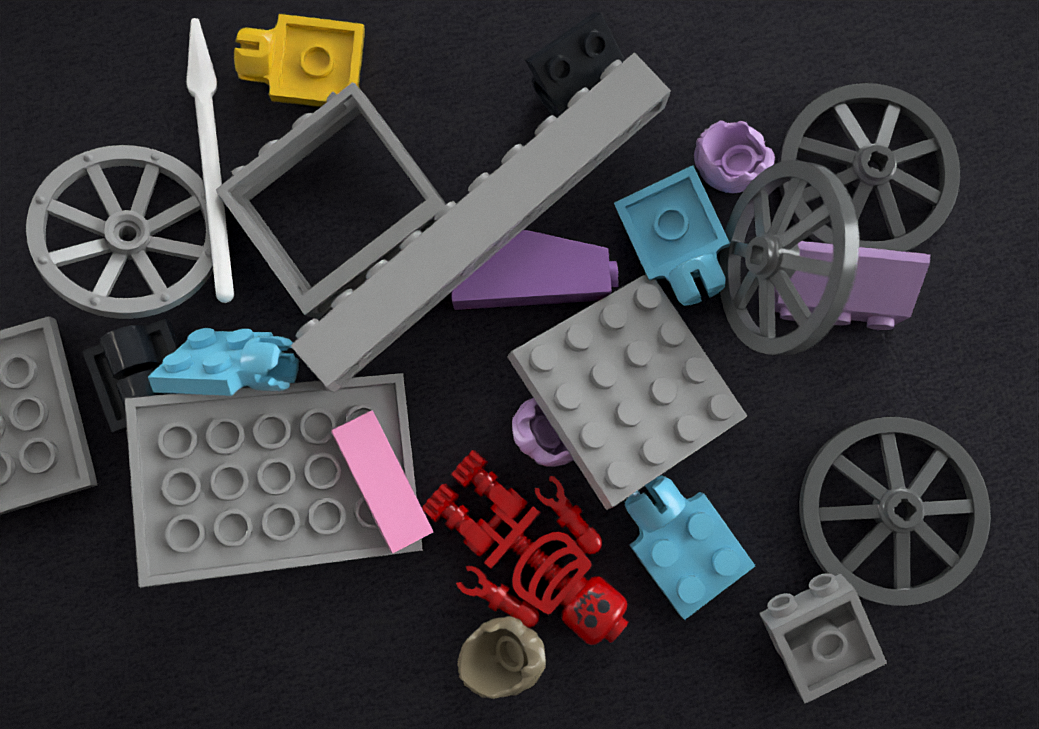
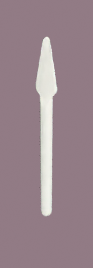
[187,18,234,303]

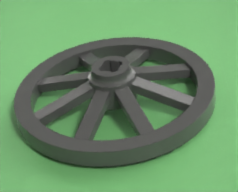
[778,83,960,252]
[719,160,859,355]
[799,417,991,606]

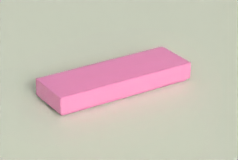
[331,410,433,554]

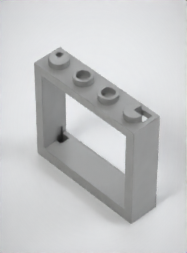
[216,82,446,319]

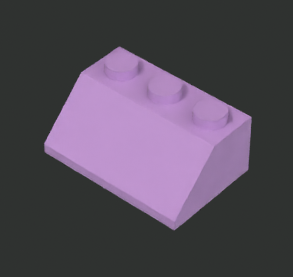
[774,241,930,330]

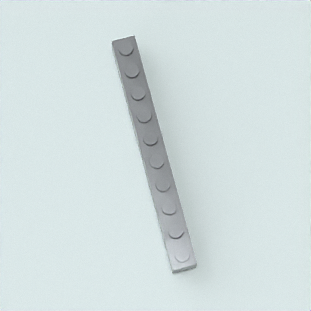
[290,52,671,393]

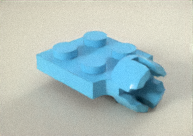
[614,165,730,306]
[148,328,299,396]
[625,475,755,620]

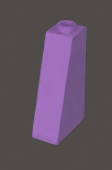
[452,230,618,310]

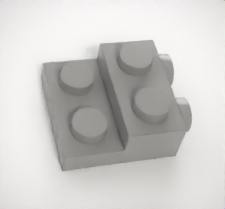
[759,573,887,703]

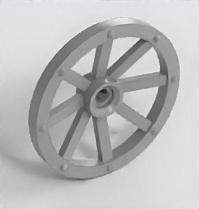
[26,145,213,319]

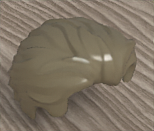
[458,617,546,698]

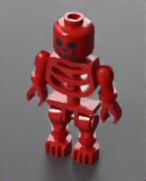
[421,450,628,645]

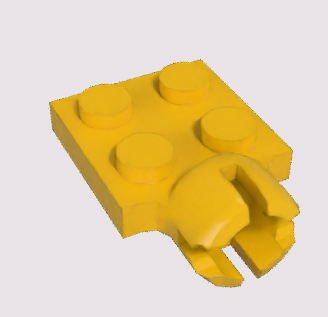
[234,14,365,107]

